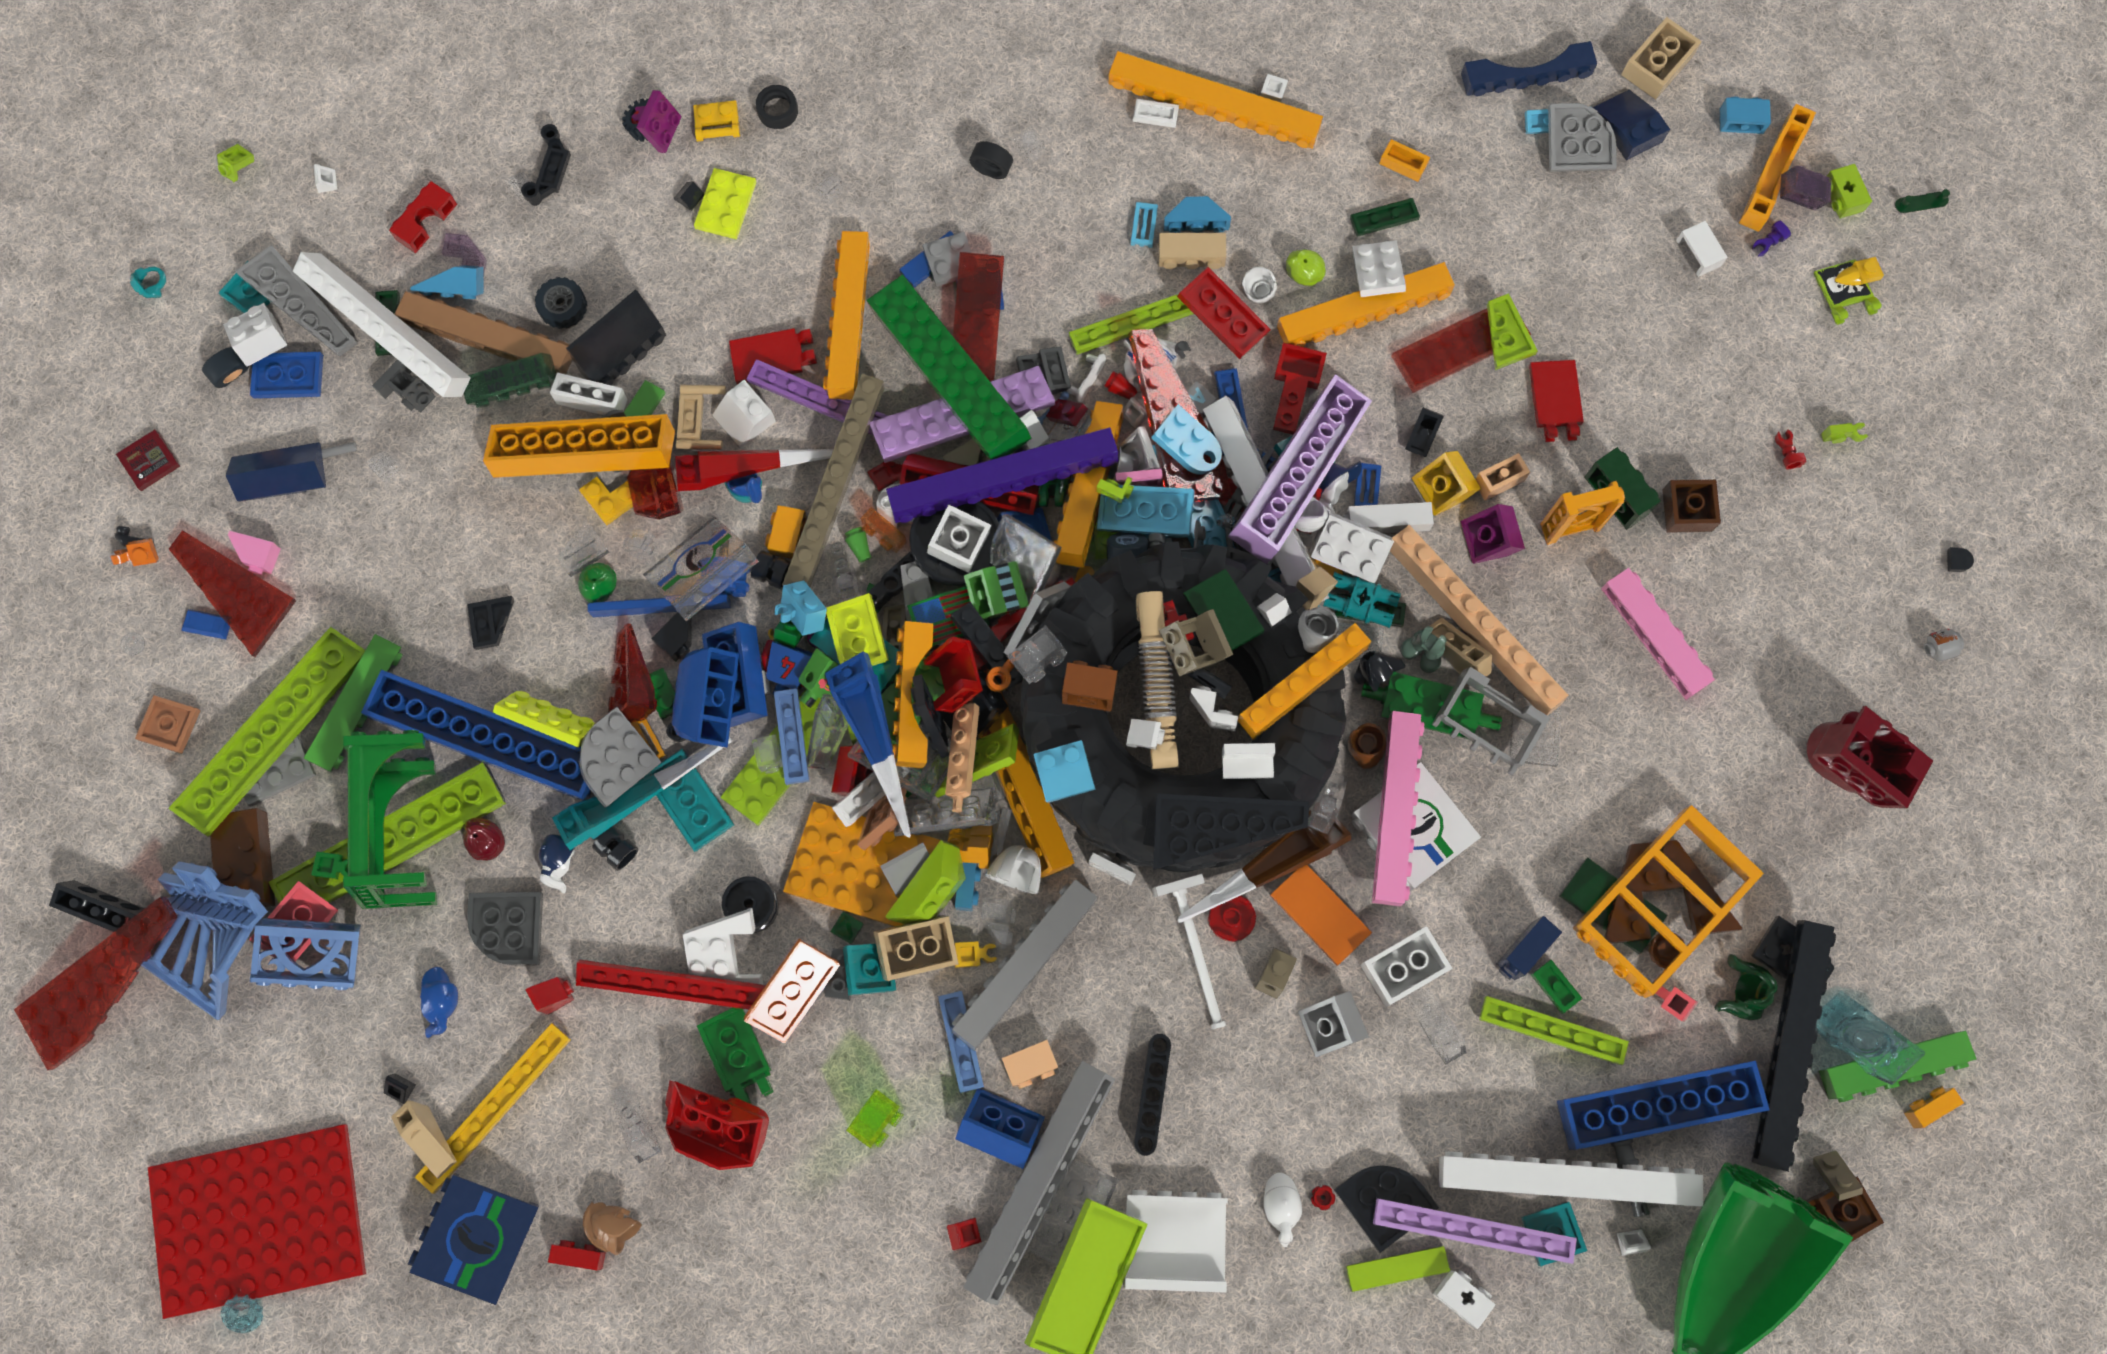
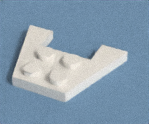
[683,908,763,985]

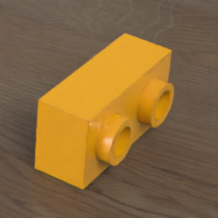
[1379,139,1430,182]
[1904,1086,1964,1128]

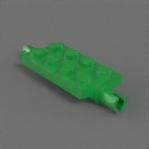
[1361,672,1502,740]

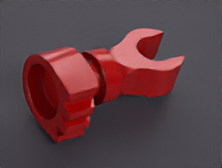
[1775,429,1807,470]

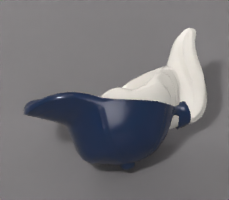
[1318,461,1362,513]
[538,834,575,894]

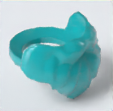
[130,266,166,298]

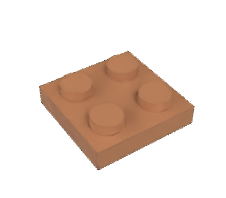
[135,695,201,754]

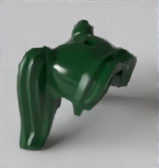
[1714,954,1778,1021]

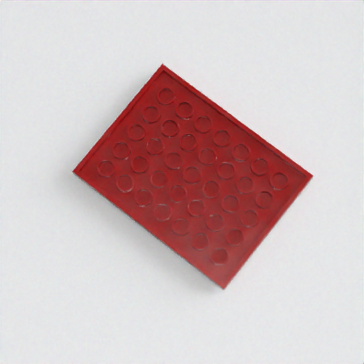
[148,1124,366,1319]

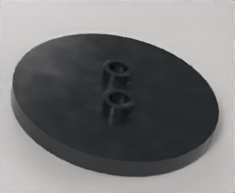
[909,501,1002,586]

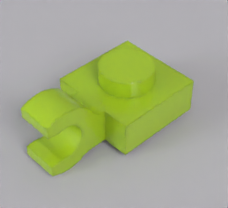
[1821,423,1868,444]

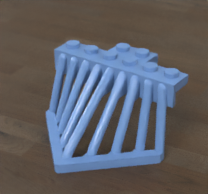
[130,861,268,1020]

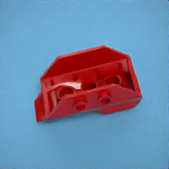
[665,1080,769,1170]

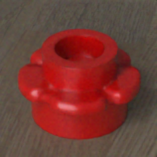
[1311,1185,1336,1210]

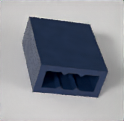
[1496,916,1562,980]

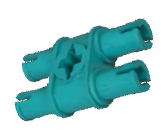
[1323,572,1401,628]

